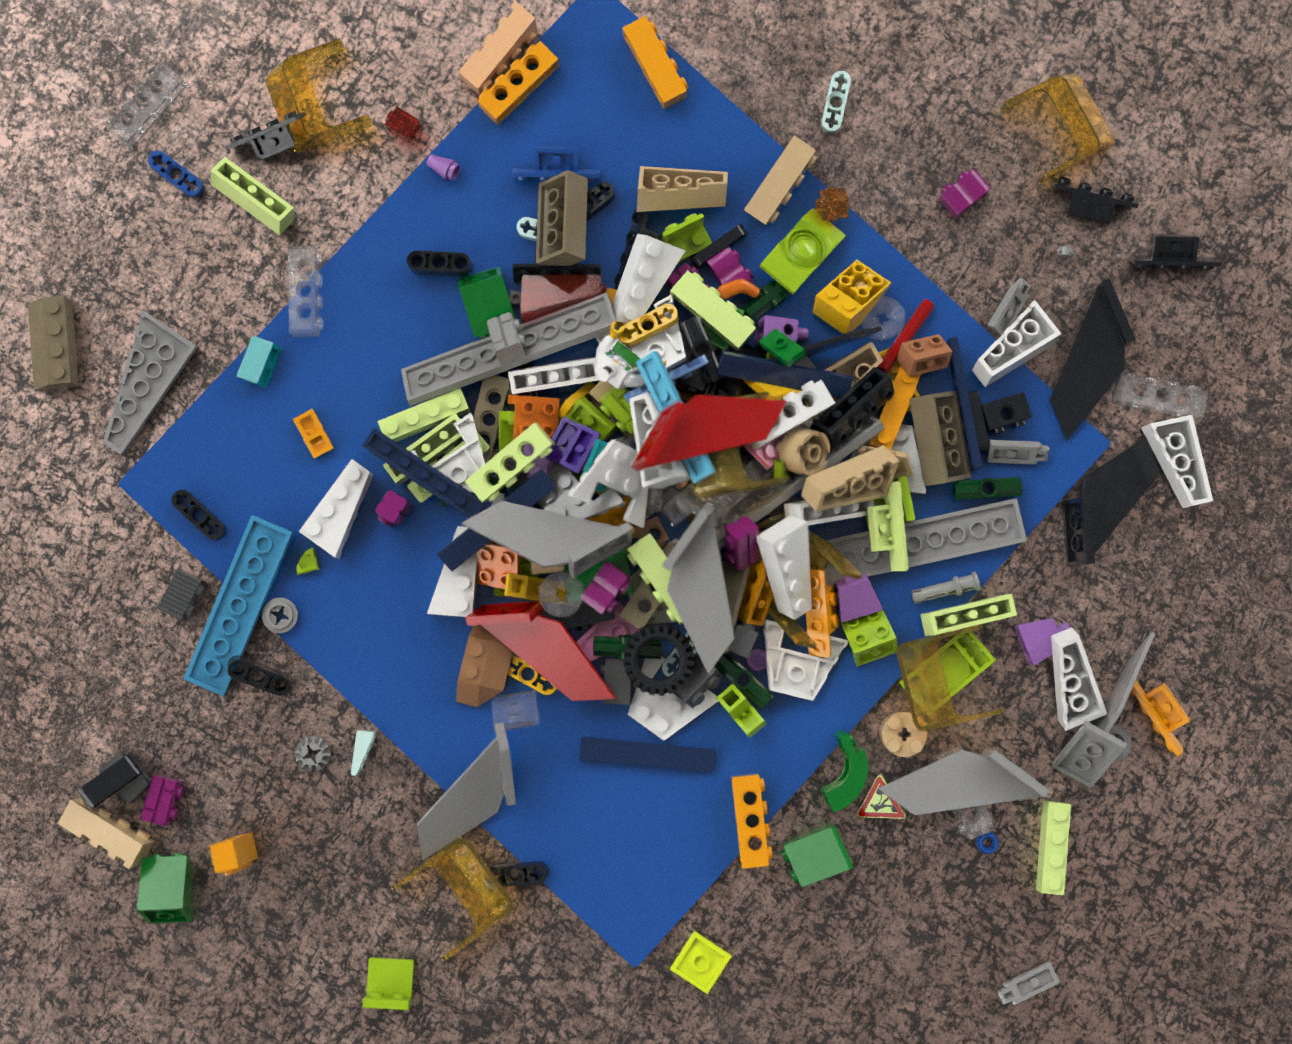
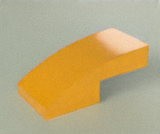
[293,408,334,459]

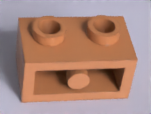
[897,334,953,377]

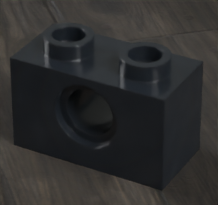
[981,392,1032,435]

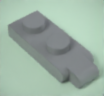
[988,278,1030,336]
[987,440,1050,464]
[997,961,1060,1005]

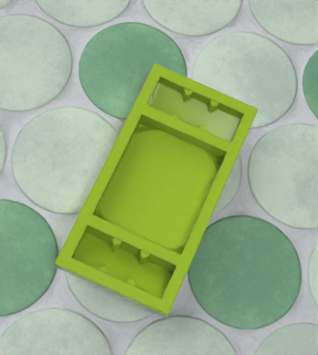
[759,208,846,295]
[899,627,996,717]

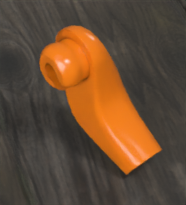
[717,279,760,299]

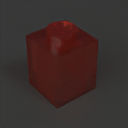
[385,106,421,144]

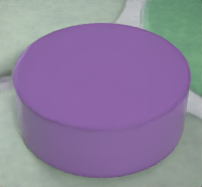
[746,649,767,671]

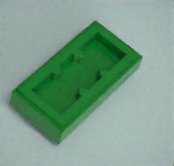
[759,329,806,367]

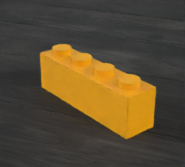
[623,15,689,109]
[210,832,258,876]

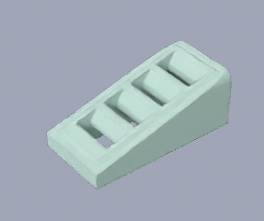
[351,730,377,776]

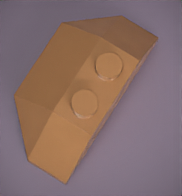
[456,625,513,707]

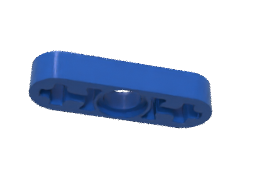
[148,151,204,198]

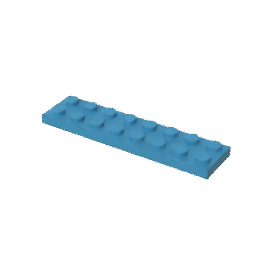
[183,515,294,697]

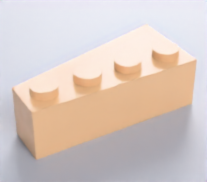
[459,1,538,95]

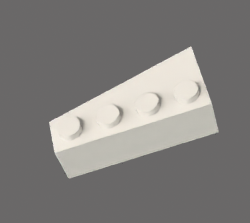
[299,459,373,559]
[1051,627,1107,731]

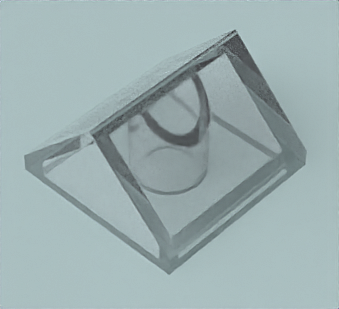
[492,690,541,732]

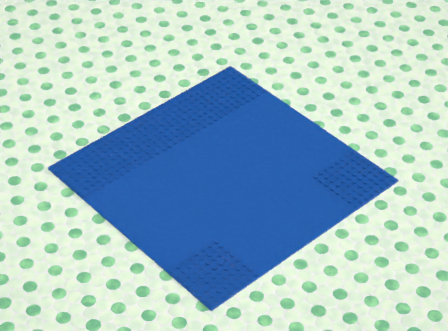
[119,0,1110,967]

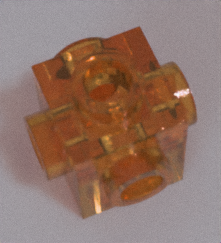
[815,187,849,221]

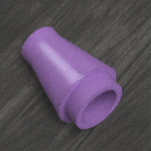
[427,154,461,181]

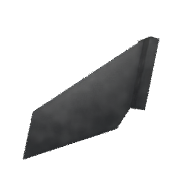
[1049,278,1136,441]
[717,326,882,397]
[1062,436,1160,567]

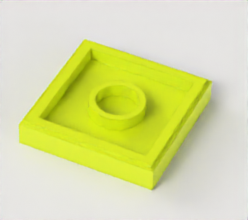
[670,930,732,994]

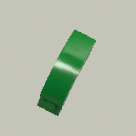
[820,730,868,813]

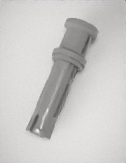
[911,571,981,604]

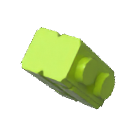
[599,386,634,434]

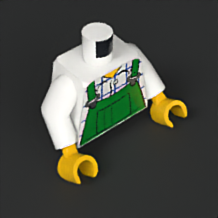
[595,321,666,389]

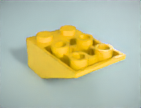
[812,260,891,334]

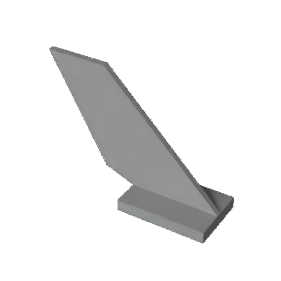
[462,501,633,578]
[662,502,735,674]
[1052,632,1155,788]
[417,723,516,861]
[878,748,1050,816]

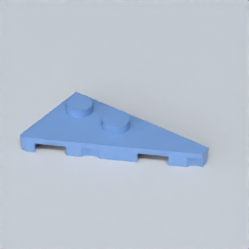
[623,354,708,403]

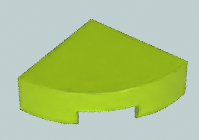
[297,548,320,575]

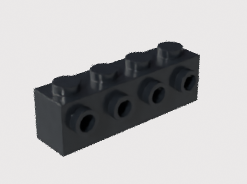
[814,367,895,450]

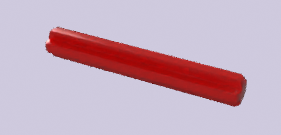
[878,299,934,374]

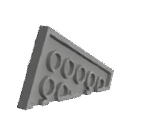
[103,310,198,455]

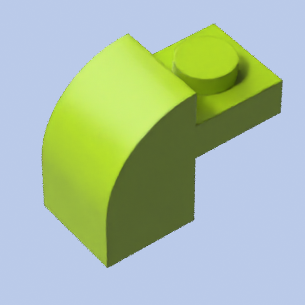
[716,684,767,738]

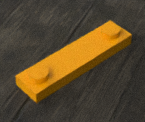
[868,365,921,450]

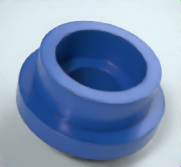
[976,832,999,854]

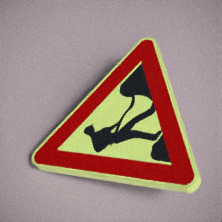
[857,775,906,819]

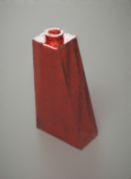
[520,275,606,324]

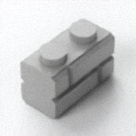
[486,312,527,365]

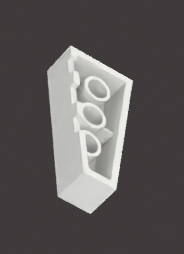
[612,234,685,328]
[972,300,1061,387]
[629,393,691,489]
[1141,415,1213,508]
[756,515,812,620]
[427,526,477,617]

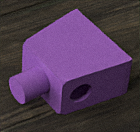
[754,315,809,345]
[835,565,883,622]
[1014,618,1070,665]

